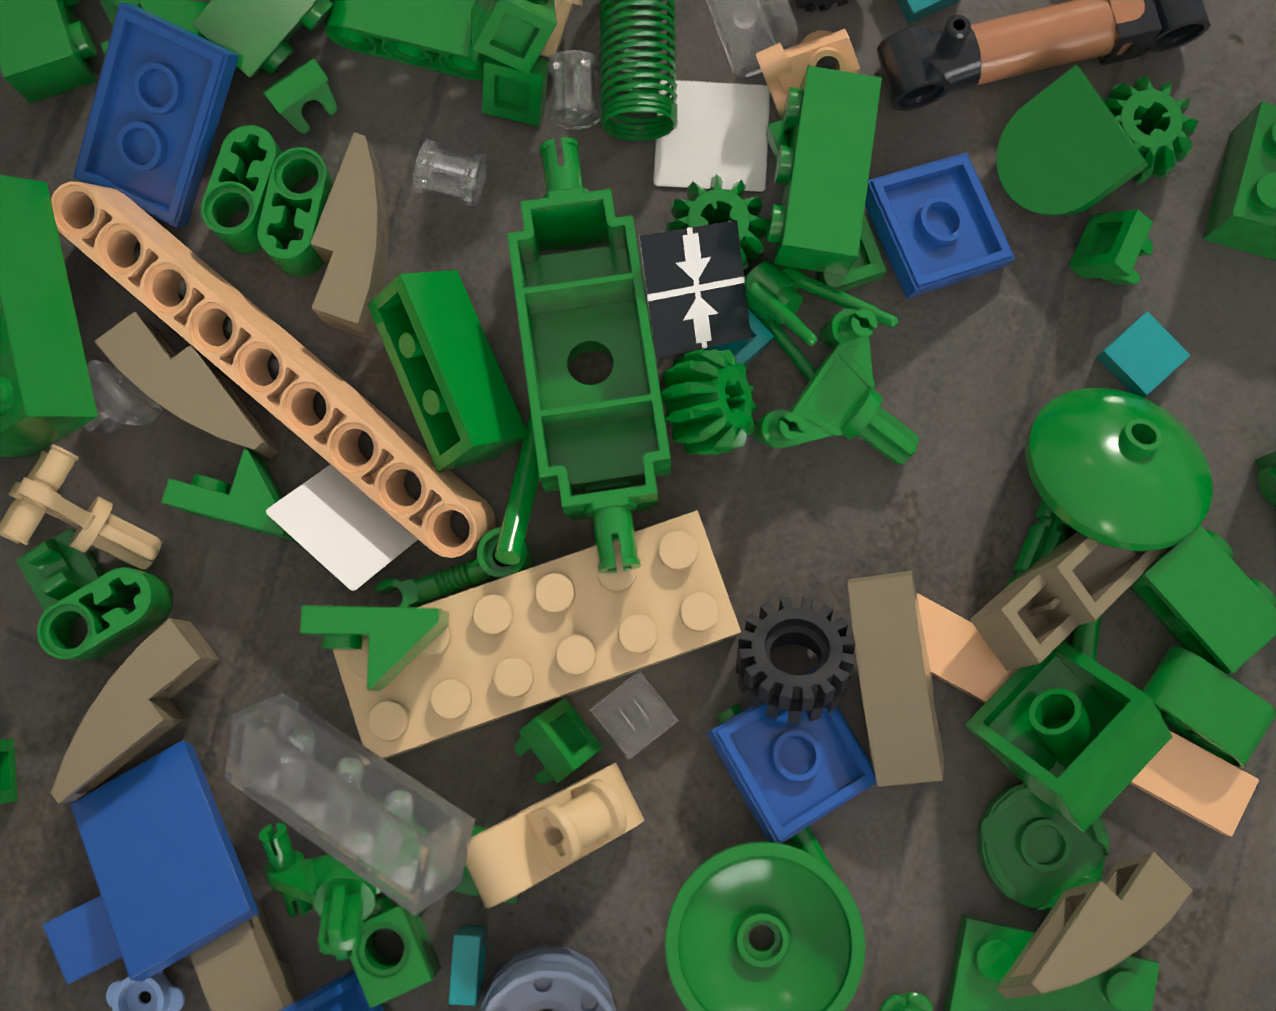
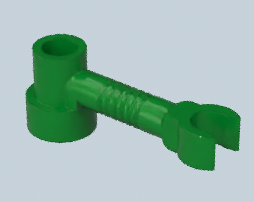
[373,527,534,608]

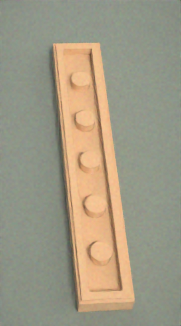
[917,593,1259,837]

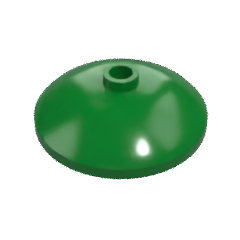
[1025,388,1213,551]
[665,841,865,1011]

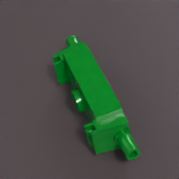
[507,137,671,573]

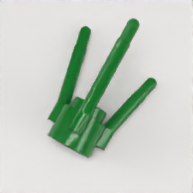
[744,261,898,381]

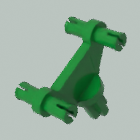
[752,308,919,465]
[259,794,439,961]

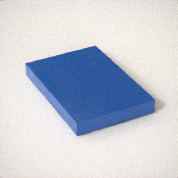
[73,3,239,228]
[70,740,259,982]

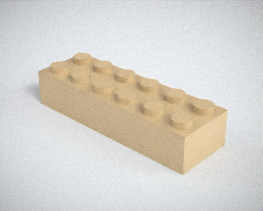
[333,510,741,763]

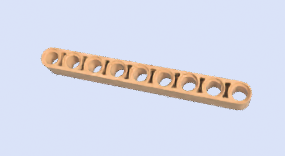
[51,181,496,558]

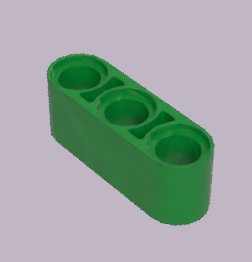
[324,0,487,81]

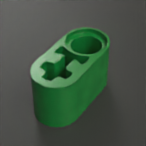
[201,125,283,254]
[257,147,335,277]
[37,567,173,661]
[1141,646,1276,769]

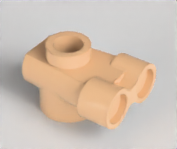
[755,29,861,120]

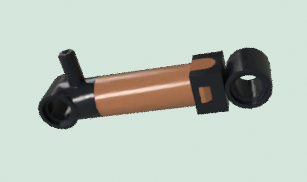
[877,0,1211,111]

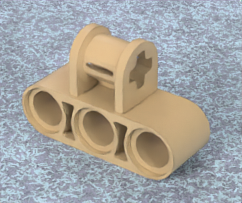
[457,762,645,908]

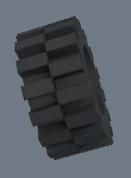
[736,597,856,723]

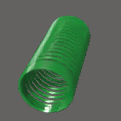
[599,0,678,141]

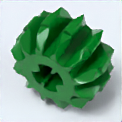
[1103,75,1198,186]
[666,174,768,274]
[661,349,757,456]

